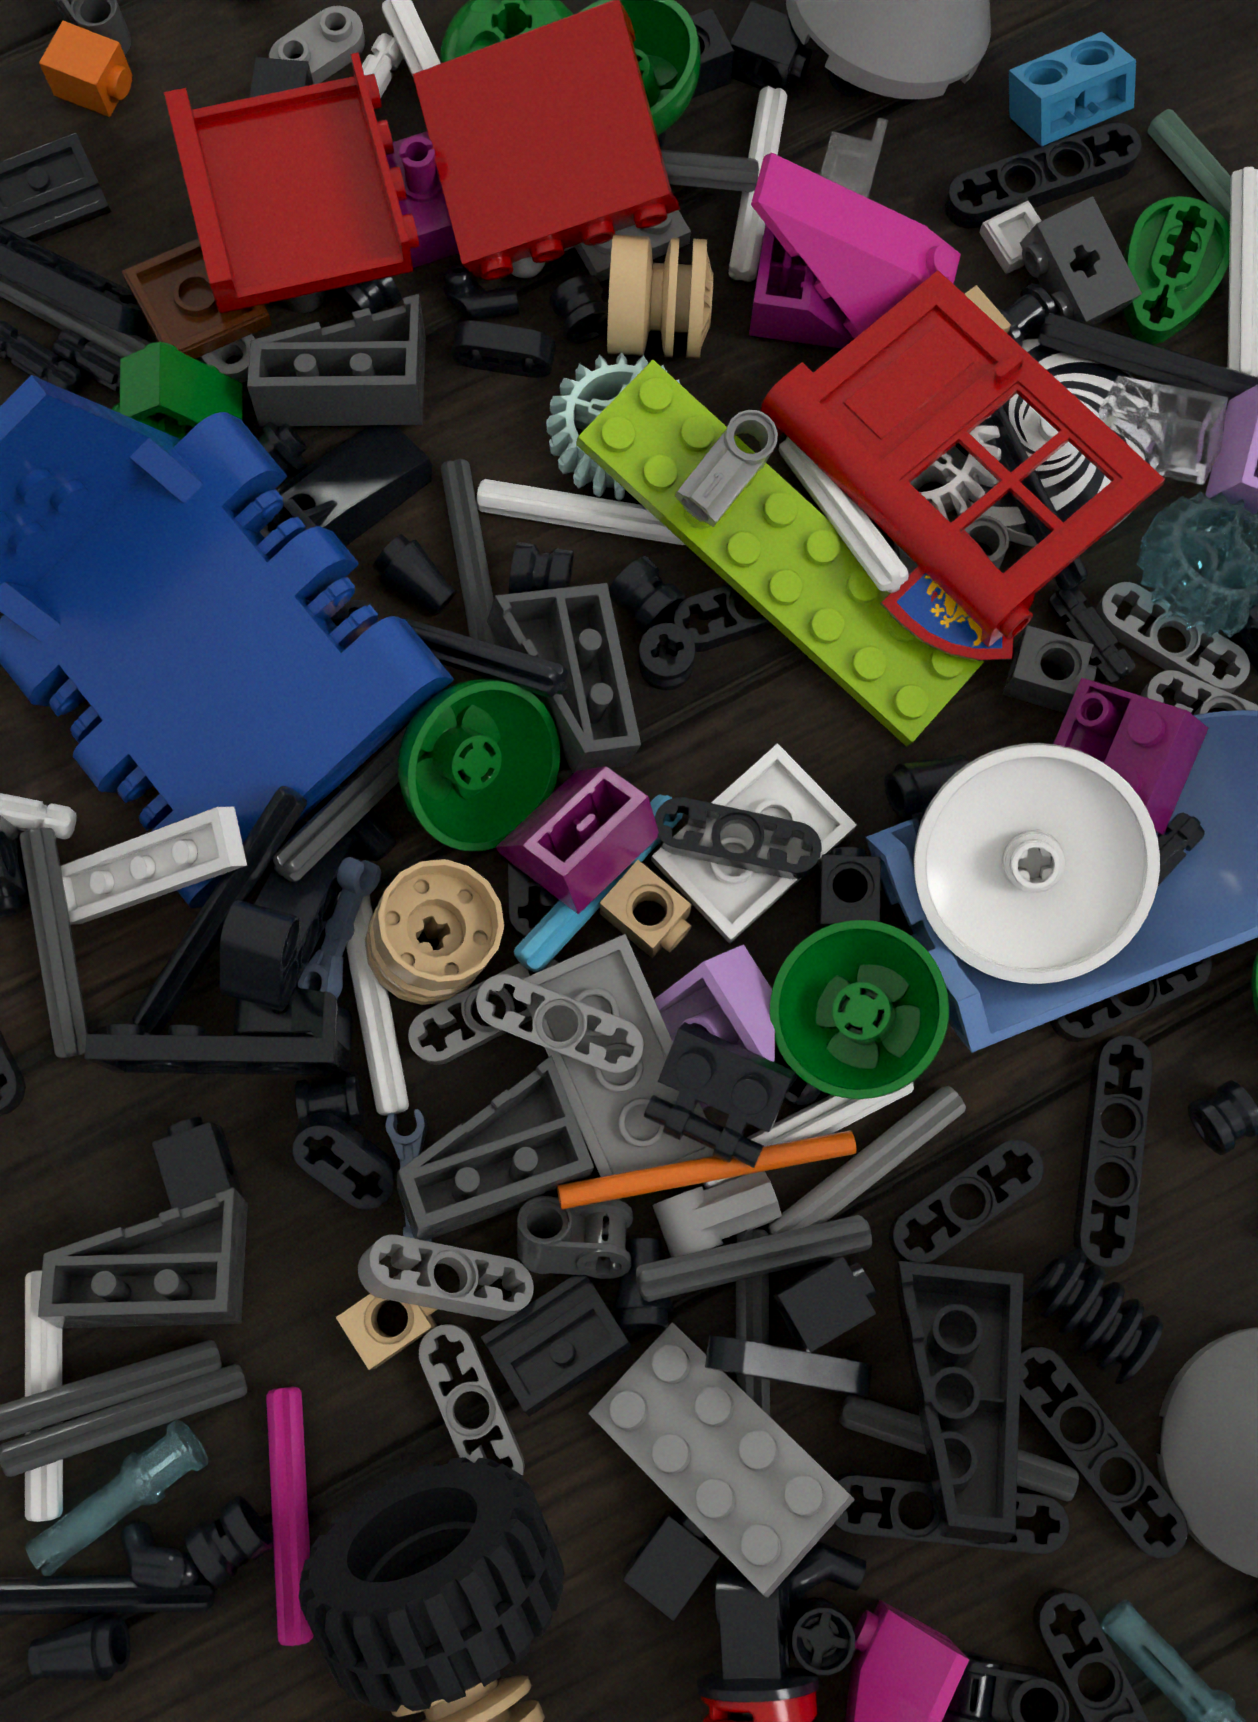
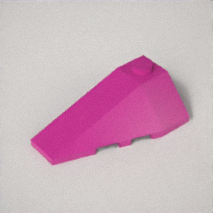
[751,153,961,339]
[845,1600,969,1722]

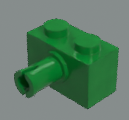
[112,341,242,440]

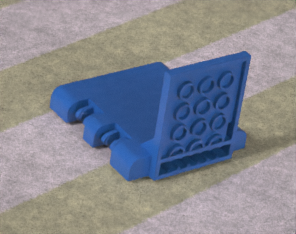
[0,375,454,908]

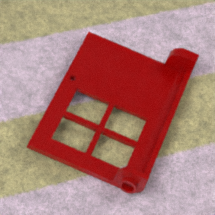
[761,270,1165,648]

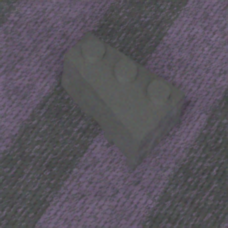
[247,294,426,427]
[487,583,641,773]
[397,1055,594,1241]
[38,1187,248,1328]

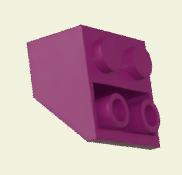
[749,224,854,349]
[1054,677,1209,835]
[496,766,659,914]

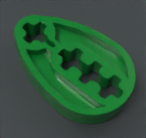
[1123,196,1230,344]

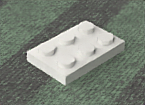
[651,743,857,944]

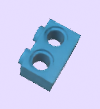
[1009,32,1136,147]

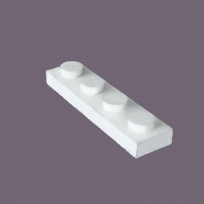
[61,807,247,925]

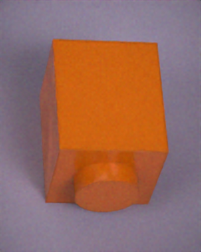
[39,21,133,117]

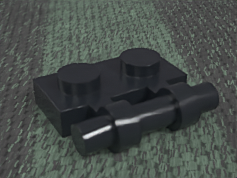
[644,1022,796,1168]

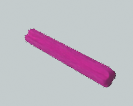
[266,1387,314,1646]

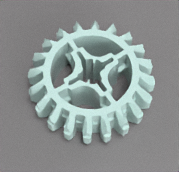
[546,352,681,501]

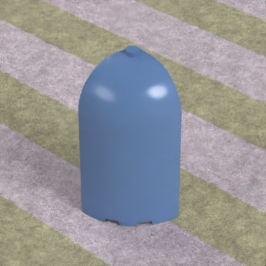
[866,710,1258,1053]

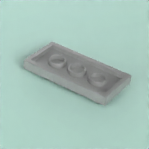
[523,934,714,1200]
[588,1322,855,1598]

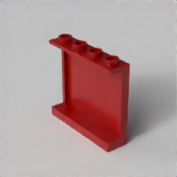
[413,0,680,280]
[164,52,420,313]

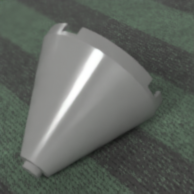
[786,0,991,99]
[1156,1327,1258,1578]

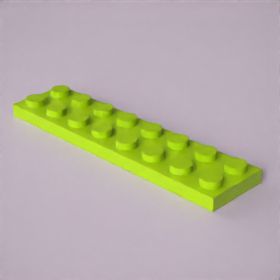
[576,359,984,747]

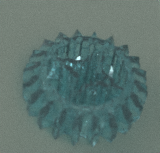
[1137,491,1258,638]

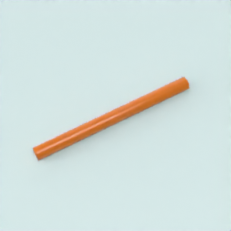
[557,1130,856,1210]

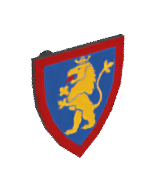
[880,530,1013,661]

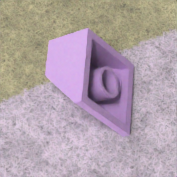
[654,944,775,1110]

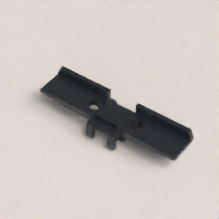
[260,425,432,547]

